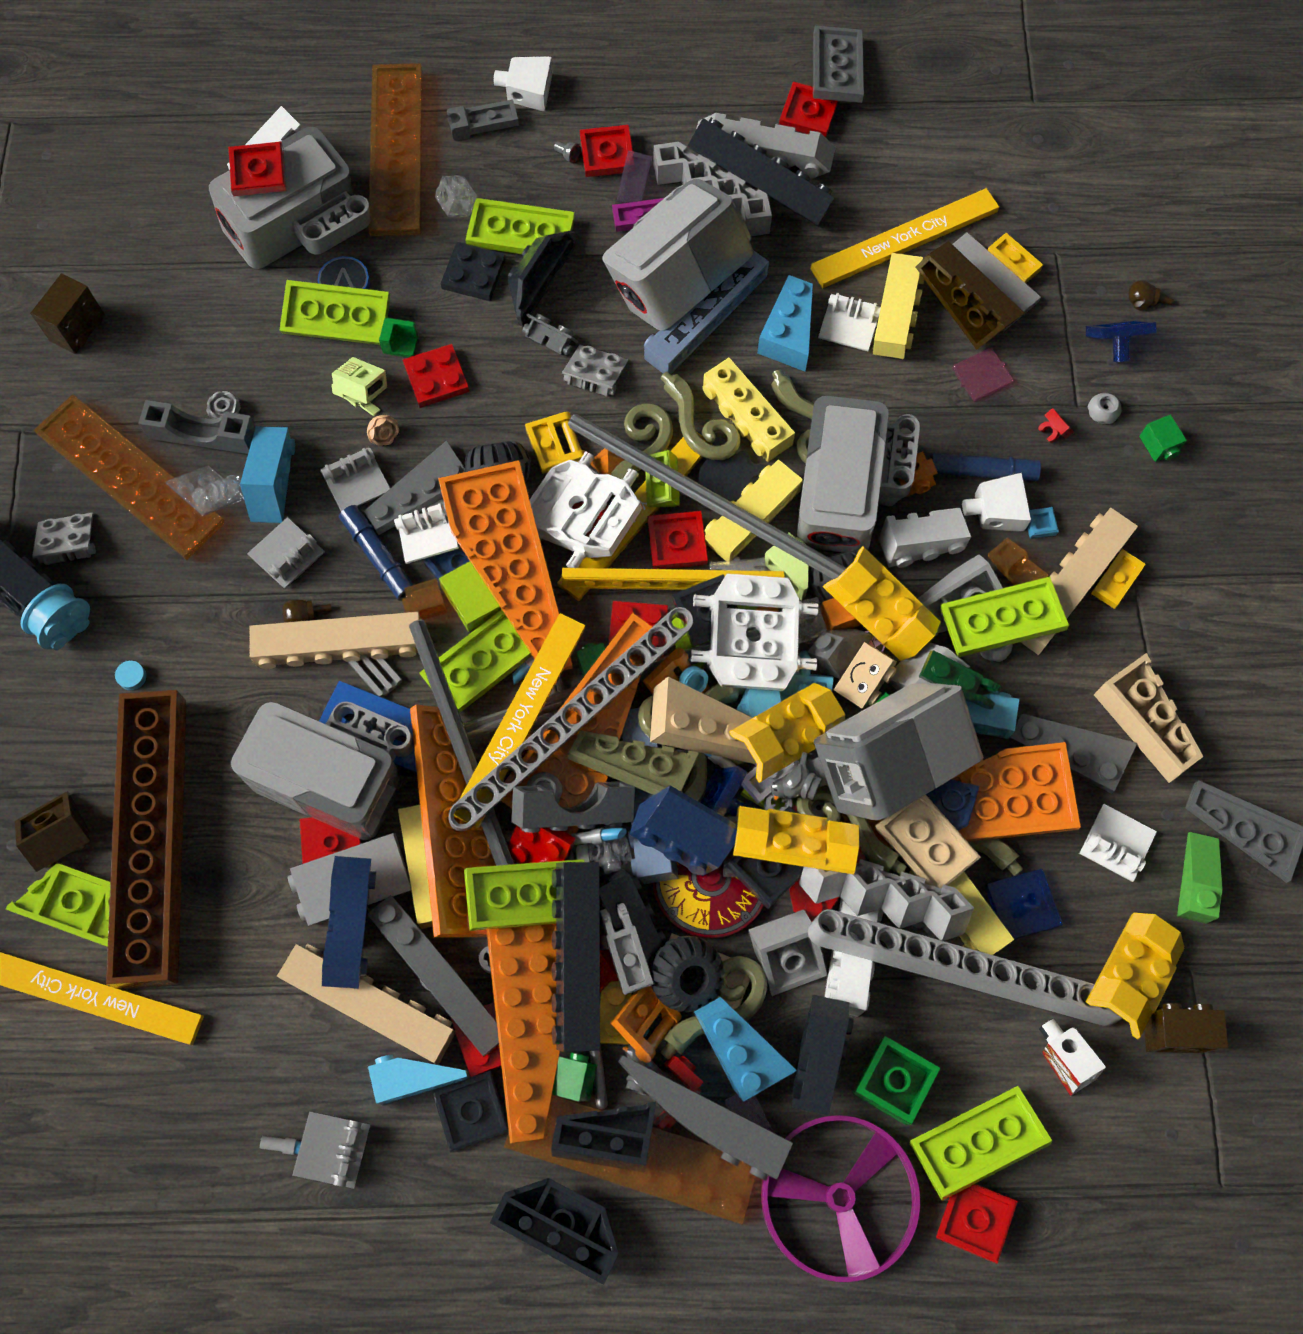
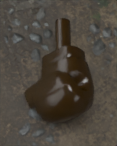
[1129,280,1174,311]
[282,600,332,623]

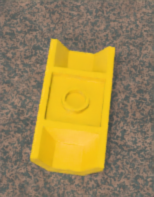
[823,546,941,661]
[729,683,845,783]
[733,806,859,875]
[1086,913,1184,1039]

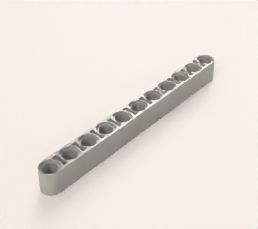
[449,607,693,831]
[808,909,1123,1026]

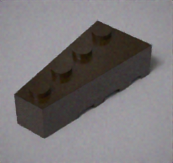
[915,241,1025,350]

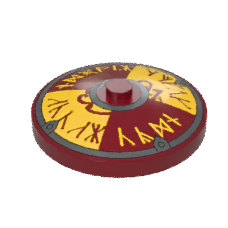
[652,862,764,939]

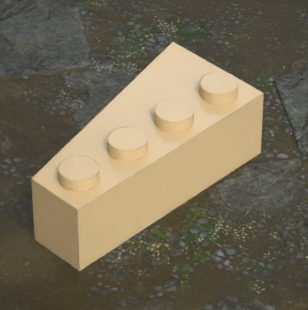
[1094,653,1203,783]

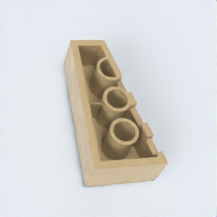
[650,677,756,764]

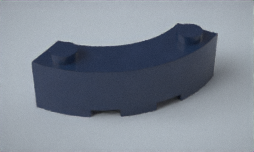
[322,856,377,989]

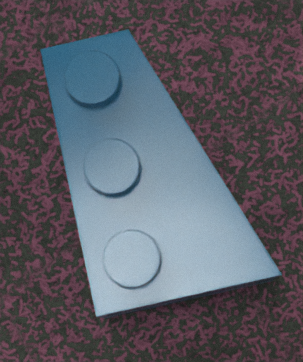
[757,275,813,371]
[240,426,295,523]
[694,997,797,1102]

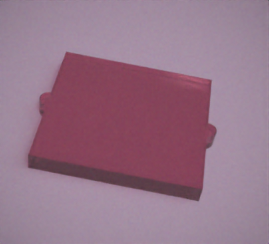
[952,347,1014,402]

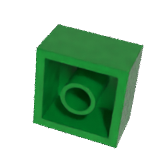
[852,1036,940,1125]

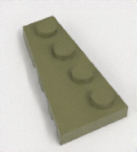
[568,730,699,795]

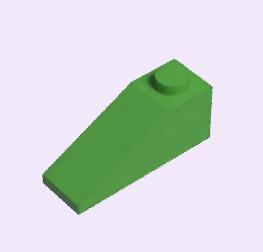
[1177,832,1222,924]

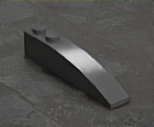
[367,895,499,1057]
[619,1055,793,1181]

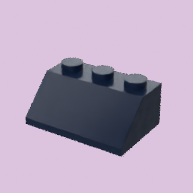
[629,785,737,876]

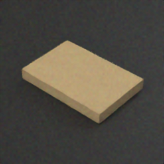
[875,795,980,888]

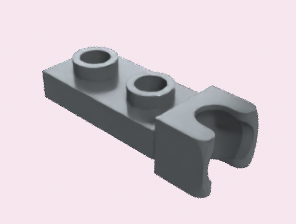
[447,99,519,141]

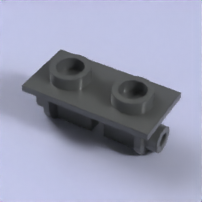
[522,313,578,355]

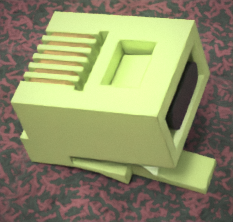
[332,357,387,416]

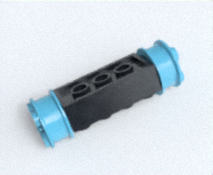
[0,540,90,650]

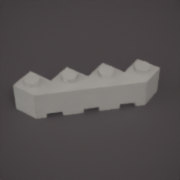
[696,113,836,179]
[653,142,772,236]
[799,859,974,941]

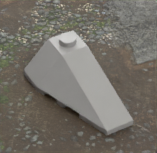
[918,555,1003,636]

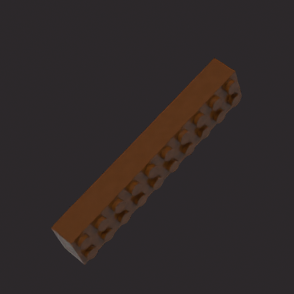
[106,690,186,989]

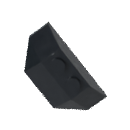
[508,230,578,327]
[490,1178,619,1285]

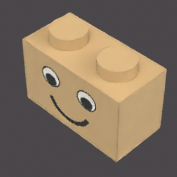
[834,642,897,709]

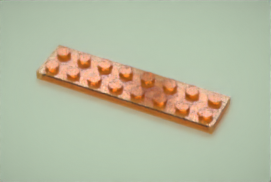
[369,63,422,236]
[33,394,225,561]
[504,1095,756,1225]

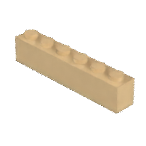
[1021,508,1138,655]
[250,612,421,669]
[277,944,456,1065]

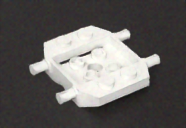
[530,452,642,568]
[691,574,818,691]

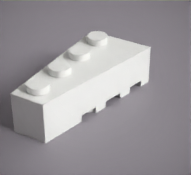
[825,898,883,1017]

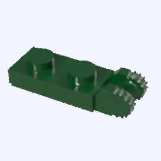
[919,650,1002,710]

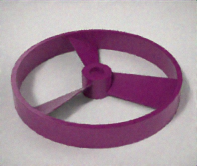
[761,1115,920,1282]

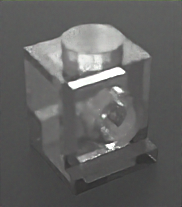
[798,597,827,644]

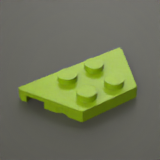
[6,863,110,947]

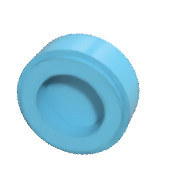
[115,661,146,690]
[679,666,708,692]

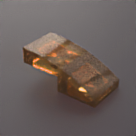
[988,538,1048,585]

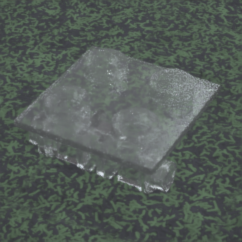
[166,466,244,516]

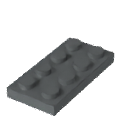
[813,25,864,103]

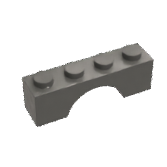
[138,400,256,454]
[512,781,635,833]

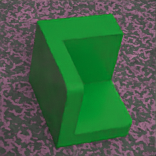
[379,318,419,358]

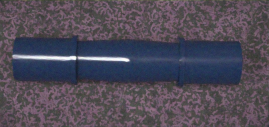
[930,452,1041,482]
[339,505,416,601]

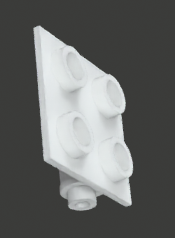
[818,293,881,351]
[394,503,458,564]
[1079,804,1157,882]

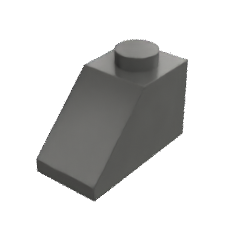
[807,627,873,679]

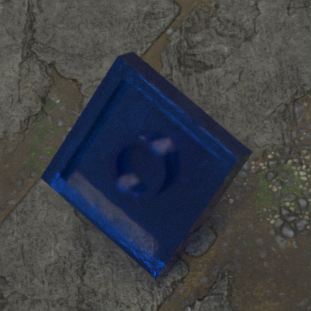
[1086,320,1156,362]
[701,766,751,817]
[985,869,1063,940]

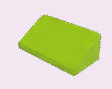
[646,450,680,507]

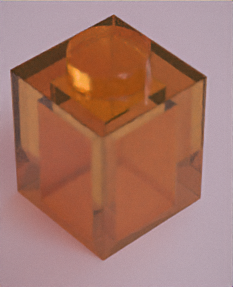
[402,579,447,620]

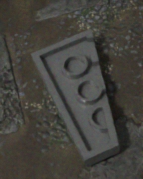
[364,441,465,535]
[1008,714,1137,794]
[1185,780,1303,883]

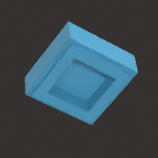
[1027,507,1059,539]

